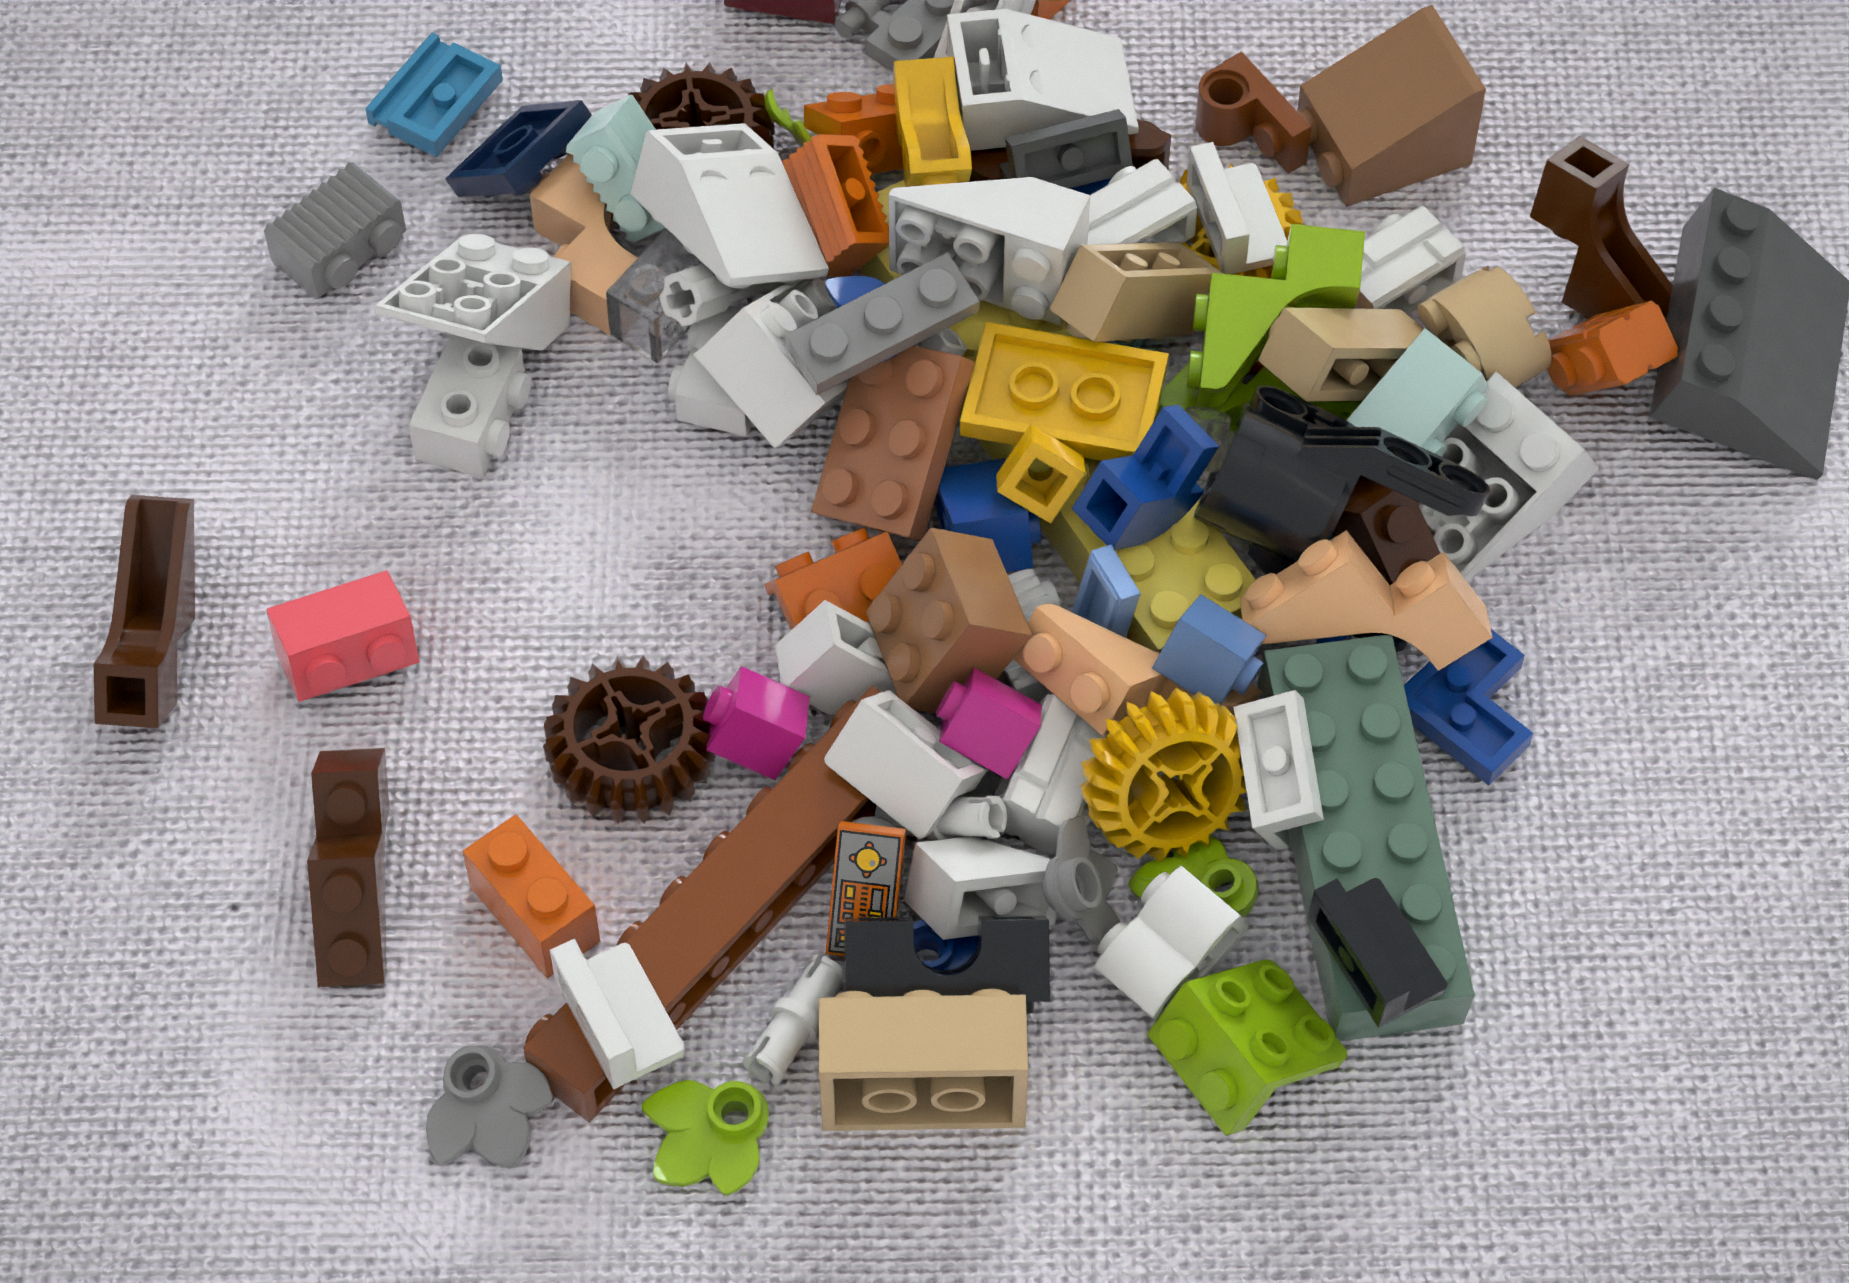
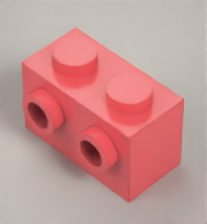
[266,570,420,702]

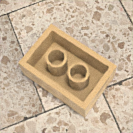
[819,989,1028,1131]

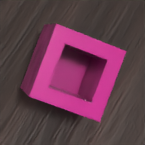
[703,666,810,780]
[936,667,1042,780]

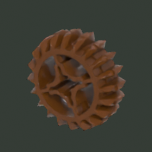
[628,62,775,149]
[543,655,717,824]

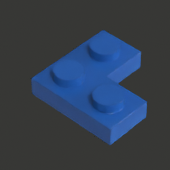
[1404,629,1533,786]

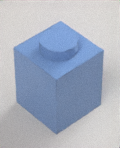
[1152,594,1267,705]

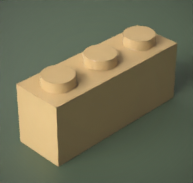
[1049,242,1223,343]
[1258,307,1424,401]

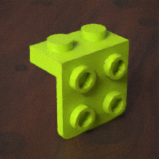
[1147,959,1347,1136]

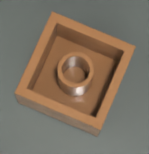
[866,528,1032,714]

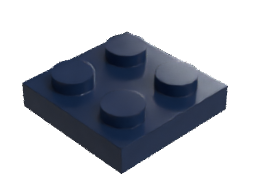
[445,100,592,198]

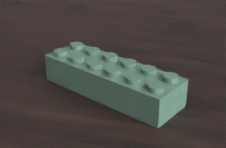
[1257,635,1475,1041]

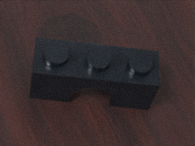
[844,916,1050,1014]

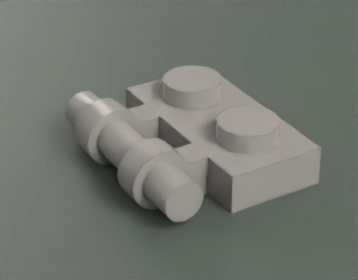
[835,0,954,72]

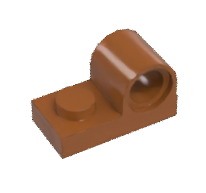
[1195,51,1311,174]

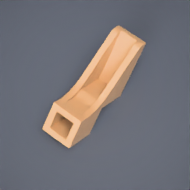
[529,153,647,335]
[1240,530,1493,671]
[1013,604,1262,736]

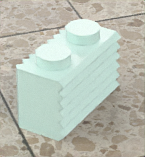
[566,95,665,243]

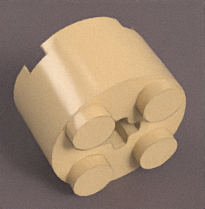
[1418,265,1552,388]

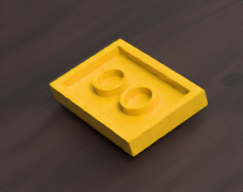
[960,322,1169,461]

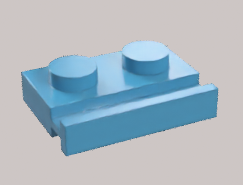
[365,32,503,157]

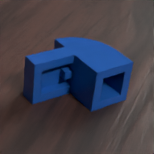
[1072,404,1220,550]

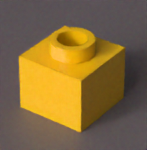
[996,424,1086,524]

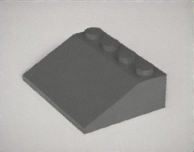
[1649,188,1849,480]

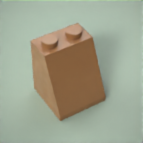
[1297,5,1486,207]

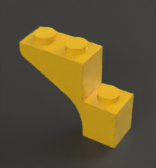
[892,57,972,187]

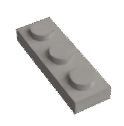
[785,252,980,395]

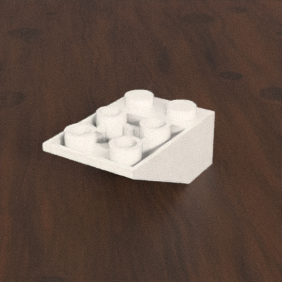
[947,9,1139,151]
[630,123,829,289]
[888,177,1090,326]
[375,234,571,351]
[693,278,850,448]
[1417,371,1599,581]

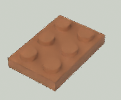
[811,346,975,541]

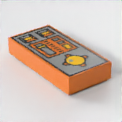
[825,821,906,956]

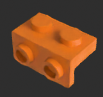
[803,84,903,174]
[764,527,902,630]

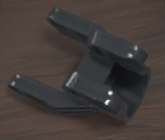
[1194,385,1491,652]

